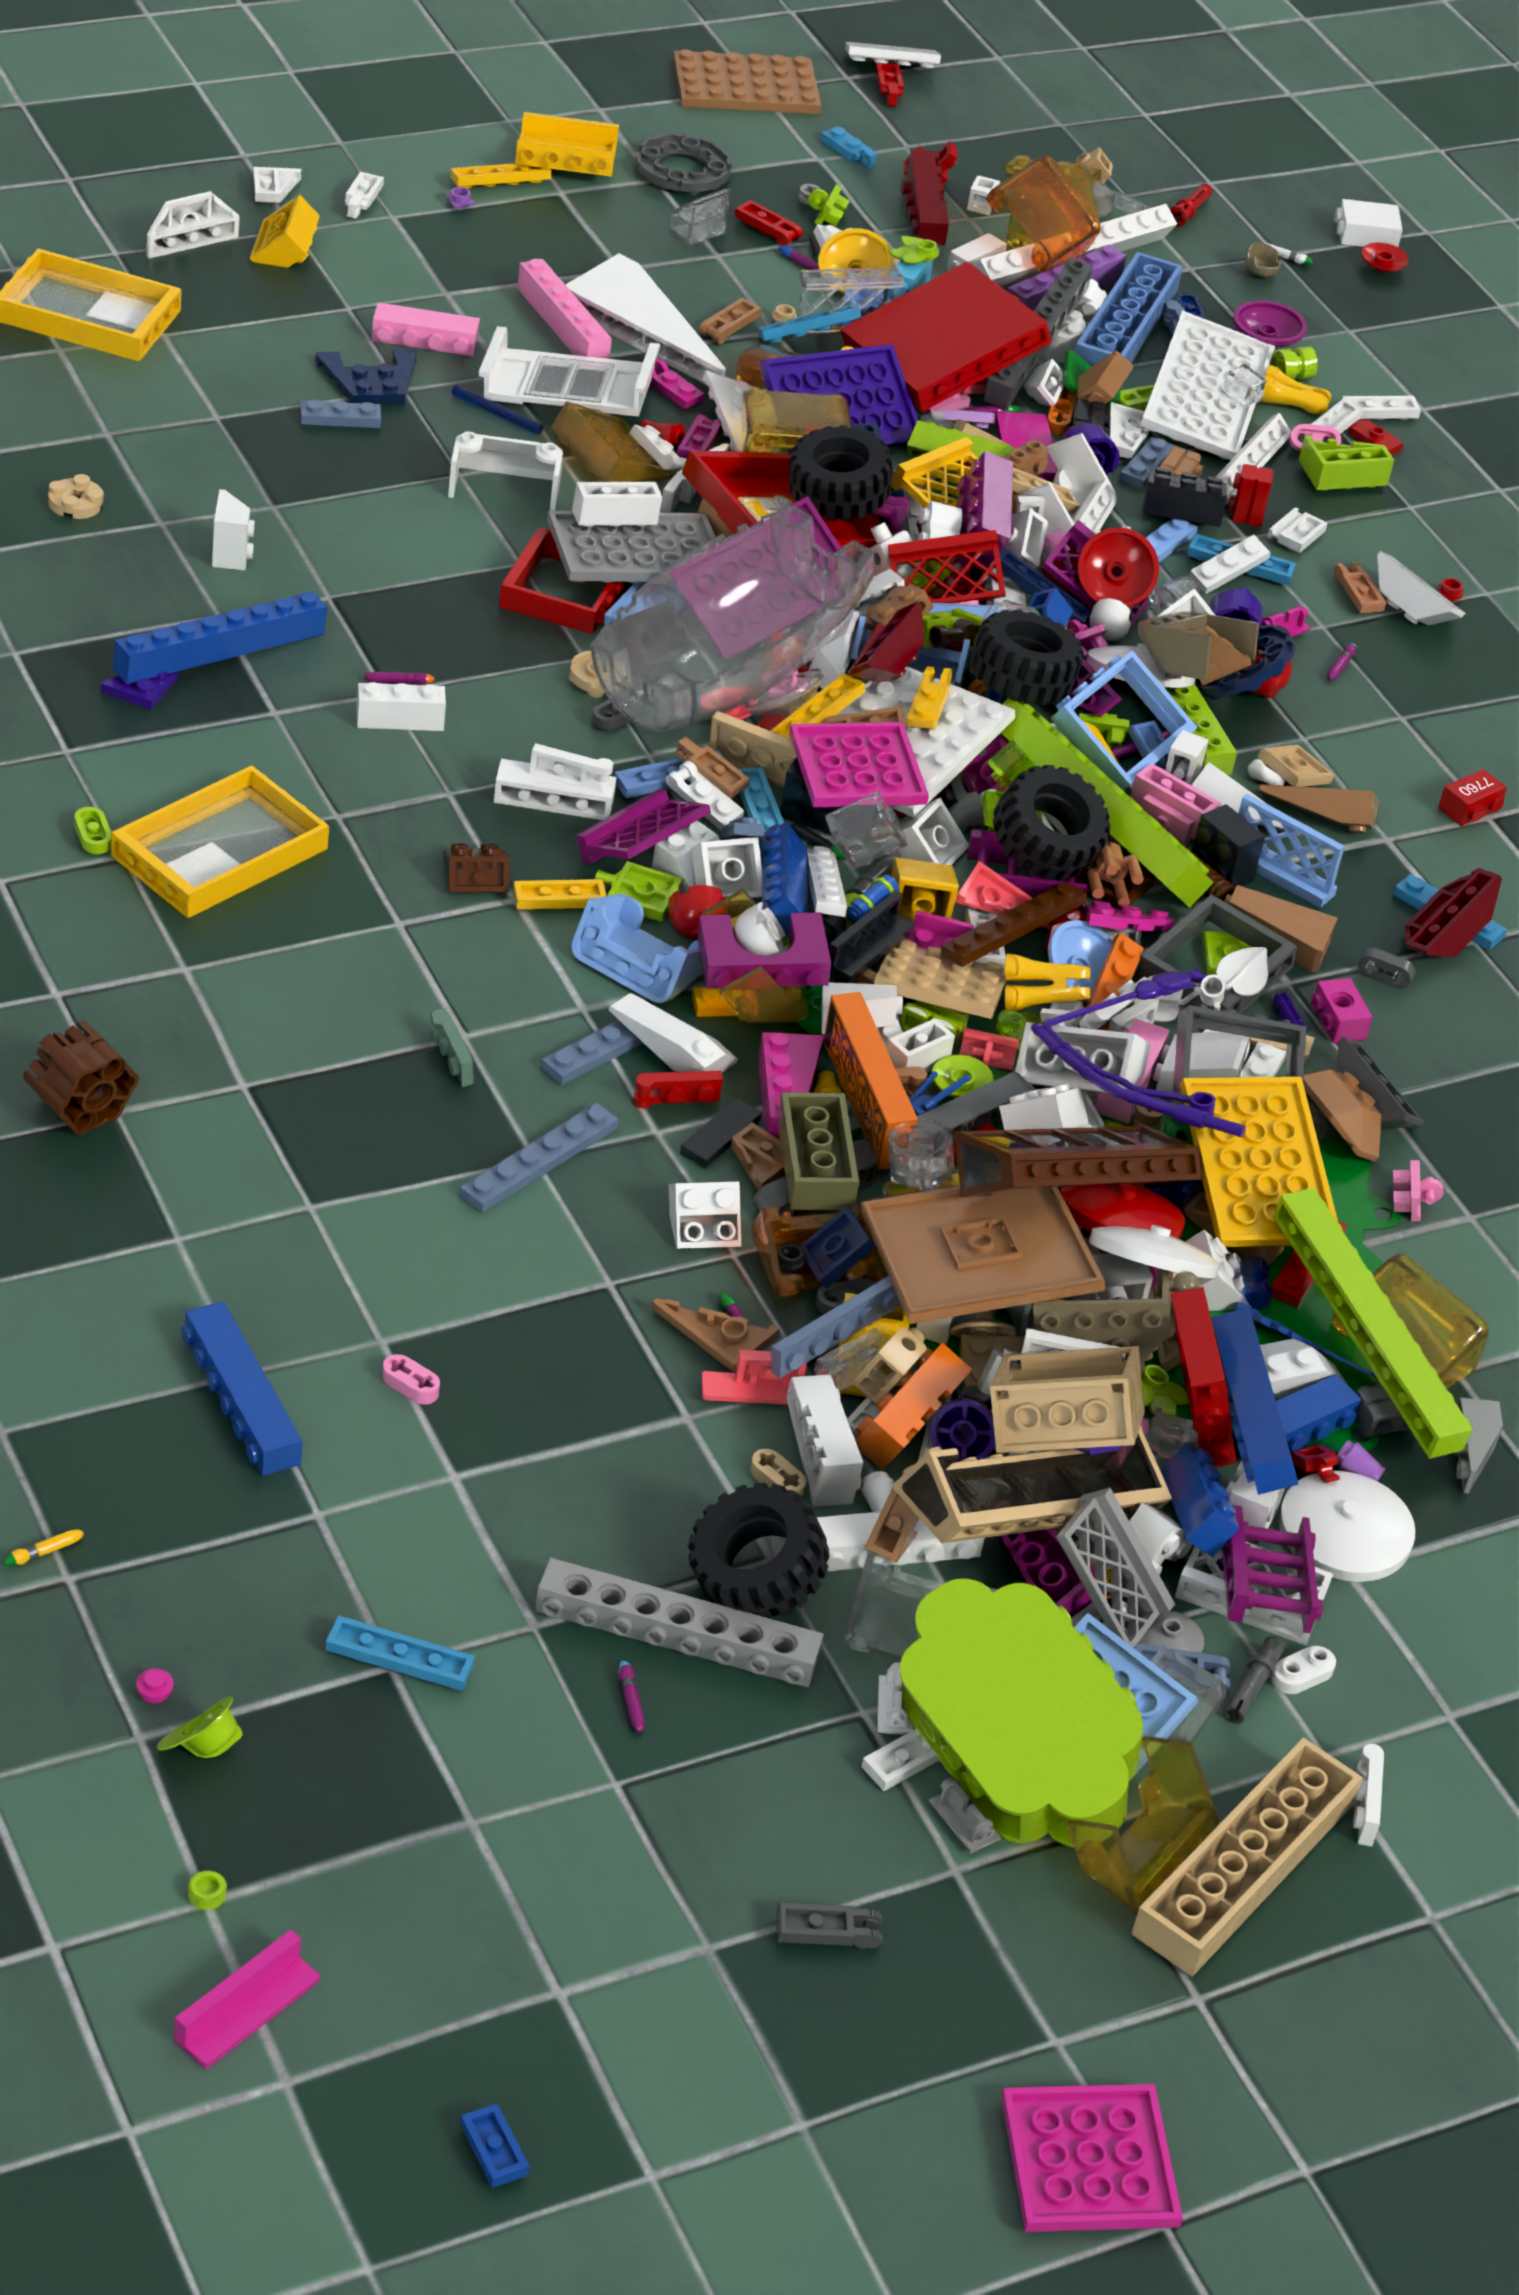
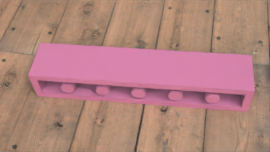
[517,259,612,359]

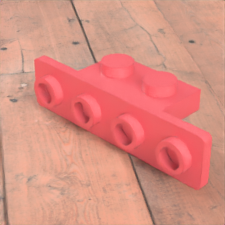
[701,1350,836,1405]

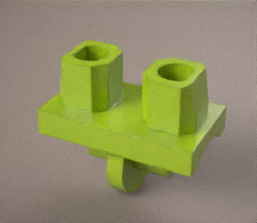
[808,184,850,227]
[1079,711,1130,749]

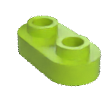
[74,807,111,855]

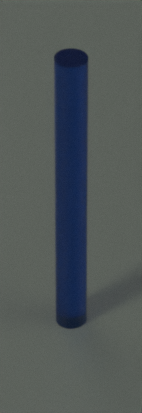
[451,385,543,435]

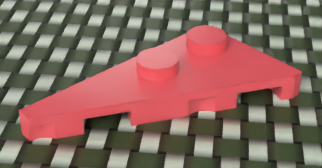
[955,861,1051,929]

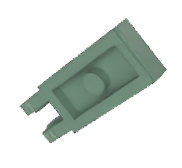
[430,1008,474,1087]

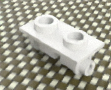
[877,1662,914,1735]

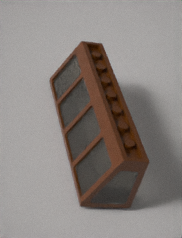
[954,1126,1202,1197]

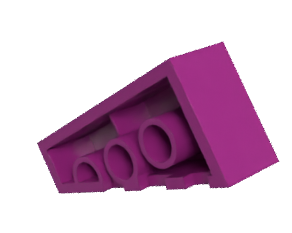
[991,1492,1110,1618]

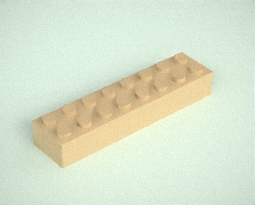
[1132,1737,1363,1977]

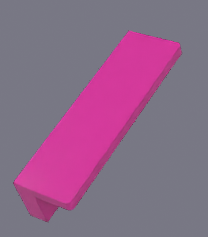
[174,1929,320,2069]

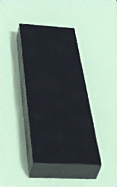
[680,1098,762,1168]

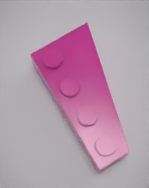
[758,1032,824,1140]

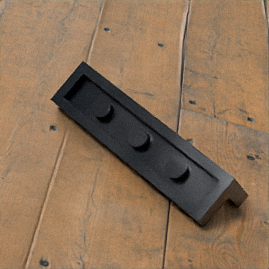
[829,890,916,983]

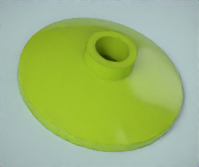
[932,1055,993,1098]

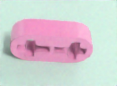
[382,1354,440,1405]

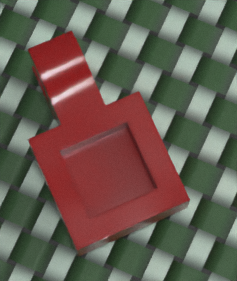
[1290,1444,1340,1483]

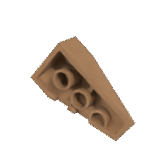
[1259,784,1380,833]

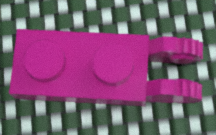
[650,359,705,410]

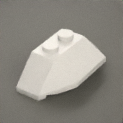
[146,191,239,259]
[1377,551,1465,625]
[807,610,860,689]
[1260,1338,1348,1401]

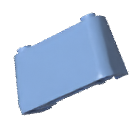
[571,893,703,1003]

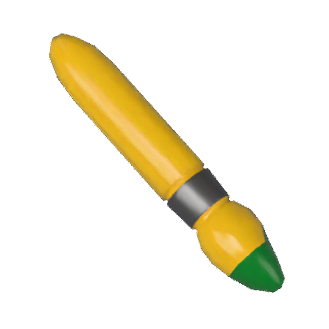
[3,1529,84,1566]

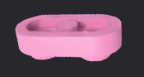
[1289,424,1341,452]

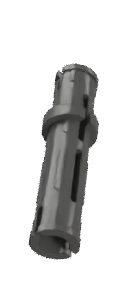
[1222,1636,1286,1724]

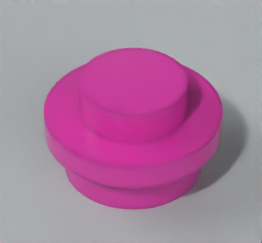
[136,1668,174,1704]

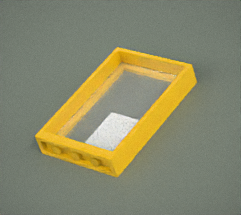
[0,248,182,362]
[111,765,329,918]

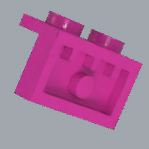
[908,911,974,949]

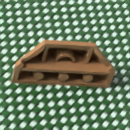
[1303,1069,1382,1162]

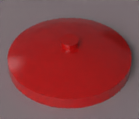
[1060,1184,1185,1239]

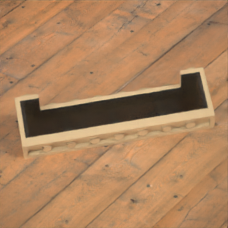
[893,1426,1172,1543]

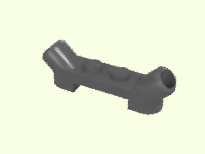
[943,770,984,834]

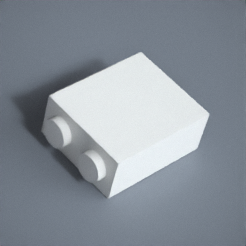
[1335,199,1403,247]

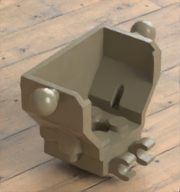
[1033,1268,1200,1374]

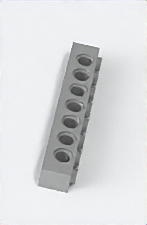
[535,1558,824,1688]

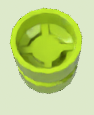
[1272,346,1318,380]

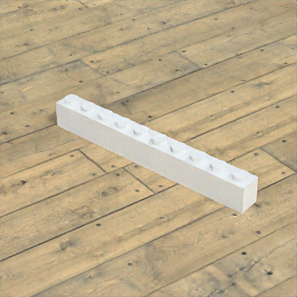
[974,204,1177,288]

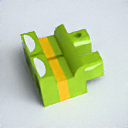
[900,1000,970,1050]

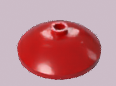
[1077,528,1159,608]

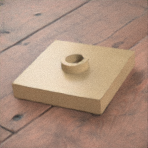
[1258,745,1335,787]

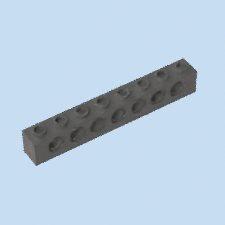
[984,257,1093,410]

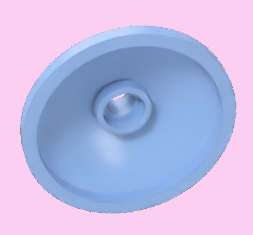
[1048,920,1112,1002]

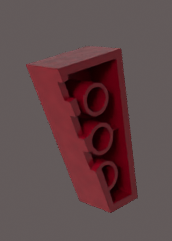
[901,150,949,245]

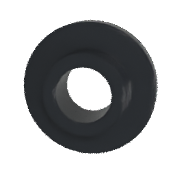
[772,1244,805,1273]

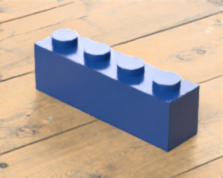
[1232,1374,1362,1453]
[1160,1442,1240,1557]

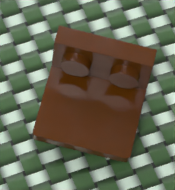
[443,843,510,892]

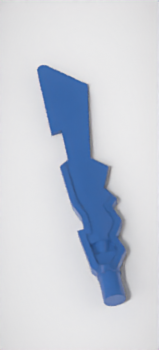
[1234,1302,1378,1380]

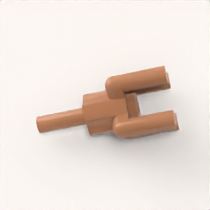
[1087,834,1144,907]

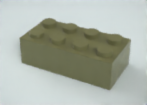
[777,1092,859,1210]

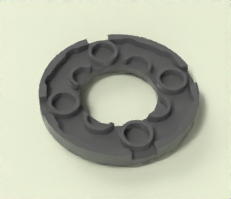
[635,133,732,195]

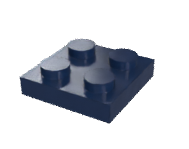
[799,1206,876,1288]

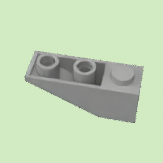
[1454,1398,1503,1494]

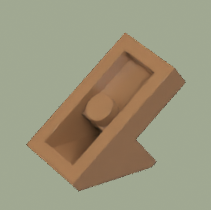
[865,1487,928,1563]

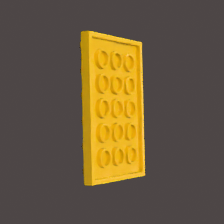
[1180,1077,1338,1247]

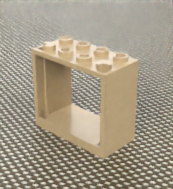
[990,1346,1145,1453]

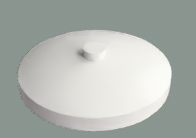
[1086,644,1196,688]
[1089,1225,1220,1278]
[1279,1471,1415,1582]

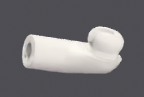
[1248,759,1286,786]

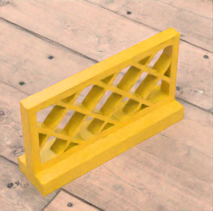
[891,437,979,508]

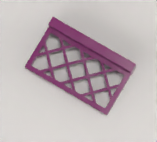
[1041,520,1161,632]
[576,789,711,864]

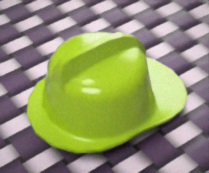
[156,1696,242,1758]

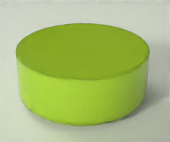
[188,1871,227,1910]

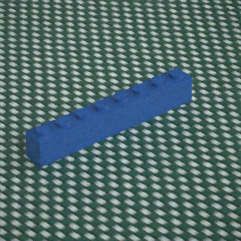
[112,591,328,684]
[1211,1307,1298,1495]

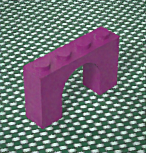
[697,912,831,989]

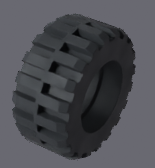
[789,425,892,521]
[970,610,1084,705]
[993,765,1111,880]
[688,1483,830,1619]

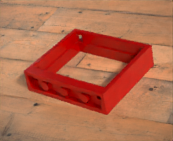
[499,527,625,635]
[1170,1287,1237,1467]

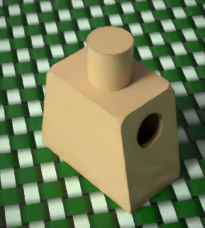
[852,1327,927,1405]

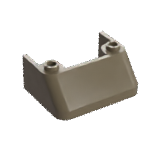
[1138,611,1259,680]

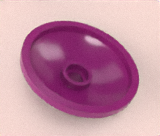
[1233,300,1307,347]

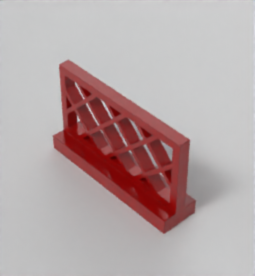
[888,530,1006,604]

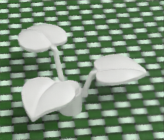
[1133,947,1268,1064]

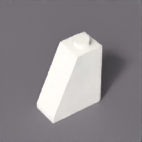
[821,982,903,1034]

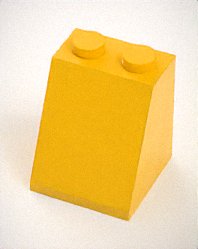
[890,857,959,921]

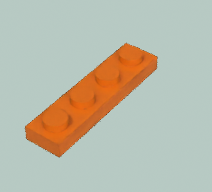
[1081,932,1144,1031]

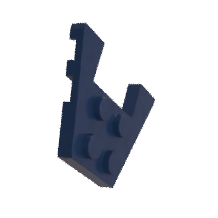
[316,349,417,404]

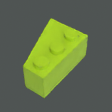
[1298,435,1394,491]

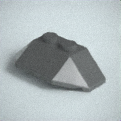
[1336,1036,1424,1129]

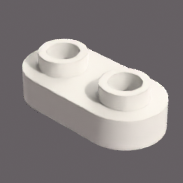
[1271,1646,1336,1694]

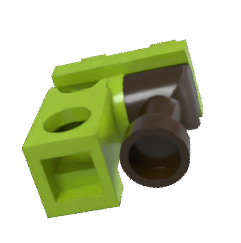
[922,608,984,649]

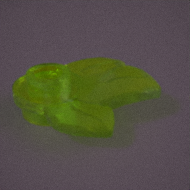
[996,1010,1042,1052]

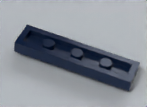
[1000,548,1091,624]

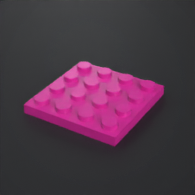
[789,722,929,808]
[1001,2084,1183,2232]

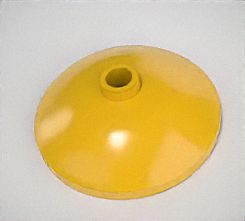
[818,228,893,295]

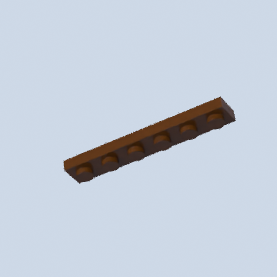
[941,882,1087,967]

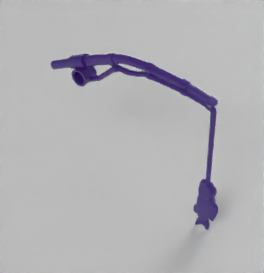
[1031,969,1246,1138]

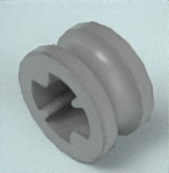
[798,184,821,206]

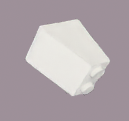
[1153,1032,1250,1092]

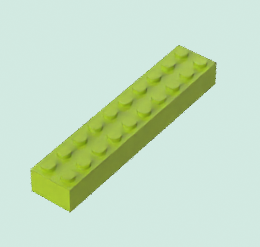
[1001,697,1214,908]

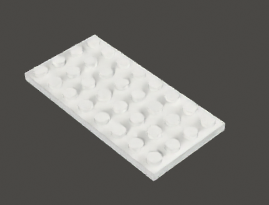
[1140,311,1275,460]

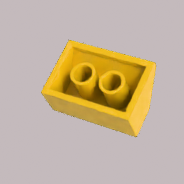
[249,195,320,268]

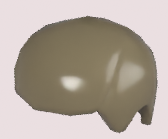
[1245,242,1282,278]

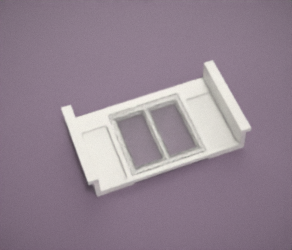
[479,326,660,417]

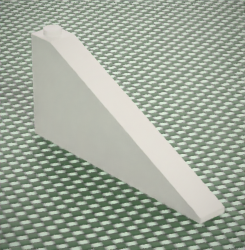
[565,253,726,386]

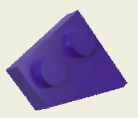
[101,671,178,709]

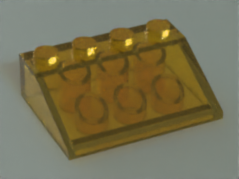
[551,401,676,482]

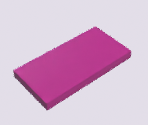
[995,411,1058,481]

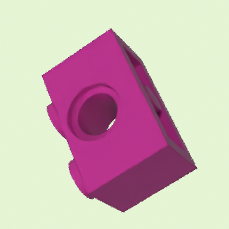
[1311,978,1373,1043]

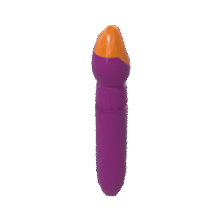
[364,672,435,685]

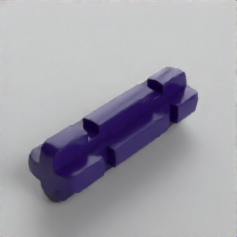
[1272,992,1308,1033]

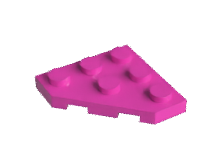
[1084,900,1175,932]

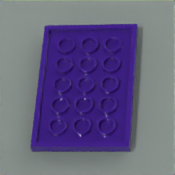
[759,344,918,453]

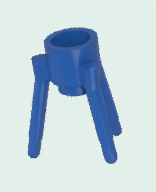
[908,1071,970,1116]

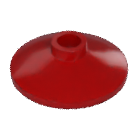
[1361,243,1409,272]

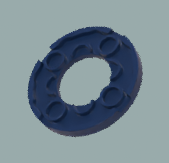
[1195,625,1295,700]

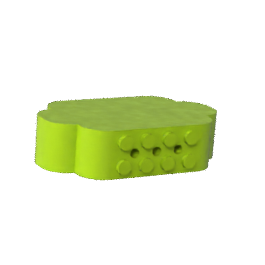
[900,1579,1143,1848]

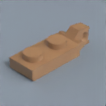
[675,736,750,799]

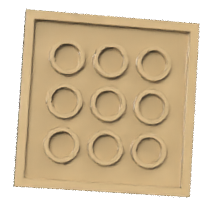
[874,940,1007,1019]

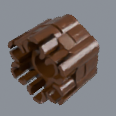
[23,1021,139,1135]

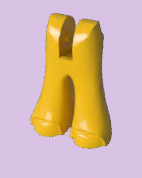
[1257,365,1331,414]
[1005,954,1091,1012]

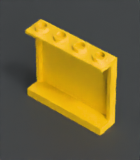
[515,112,619,177]

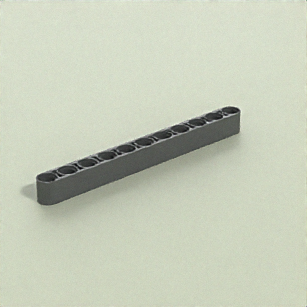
[753,1072,1036,1226]

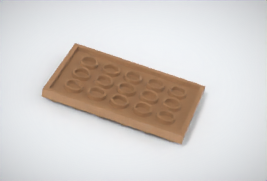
[673,49,821,114]

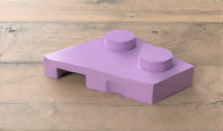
[943,409,995,428]

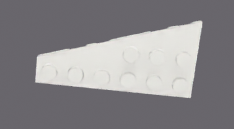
[702,371,777,452]

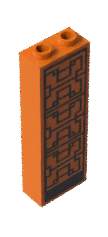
[823,992,918,1170]

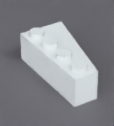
[786,1374,864,1507]

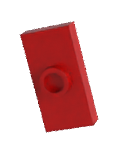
[1348,419,1404,455]

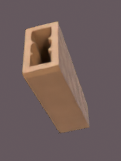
[1224,885,1337,974]

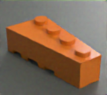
[855,1342,972,1470]

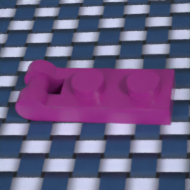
[677,414,723,459]

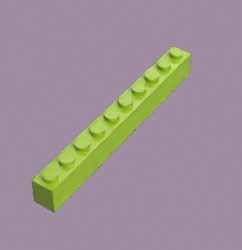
[1273,1188,1473,1459]

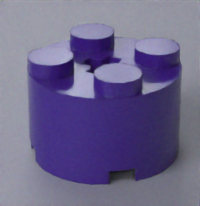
[1063,424,1119,475]
[1209,587,1263,626]

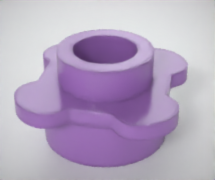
[446,187,474,209]

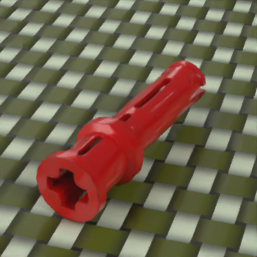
[1169,183,1213,227]

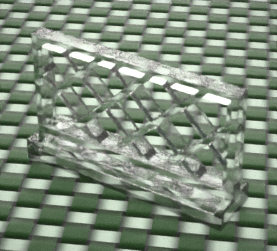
[798,267,904,333]

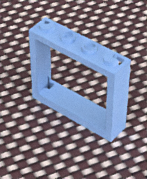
[1051,650,1198,790]

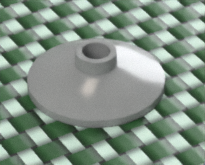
[1138,1611,1204,1653]

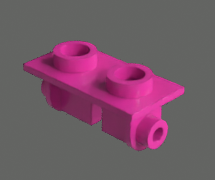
[1262,606,1311,637]

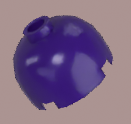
[929,1398,996,1463]

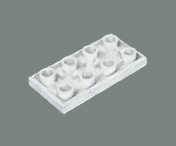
[844,42,941,68]

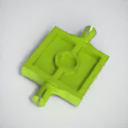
[595,861,683,922]

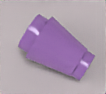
[1336,1440,1386,1481]

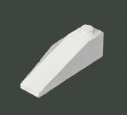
[1191,762,1300,837]
[609,993,738,1073]

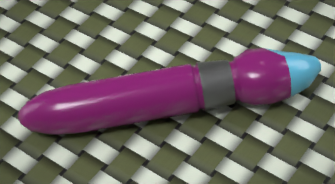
[1327,643,1357,680]
[618,1661,645,1732]

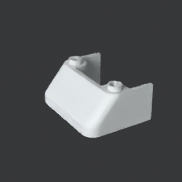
[448,432,563,511]
[1014,433,1116,535]

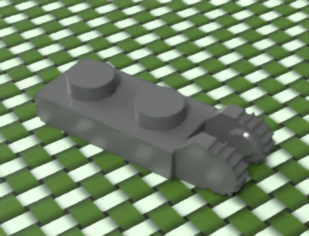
[776,1902,883,1949]

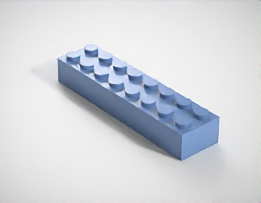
[1074,252,1183,367]

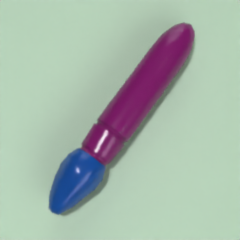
[778,245,820,274]

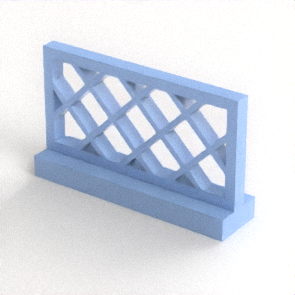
[1238,794,1345,908]

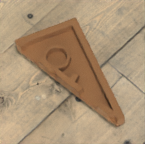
[652,1298,780,1373]

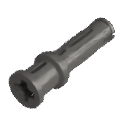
[845,848,902,895]

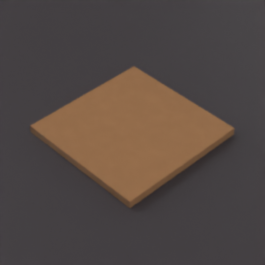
[861,1179,1105,1324]

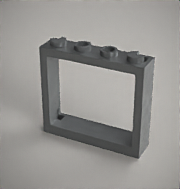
[1137,894,1297,1014]
[1171,1004,1307,1120]

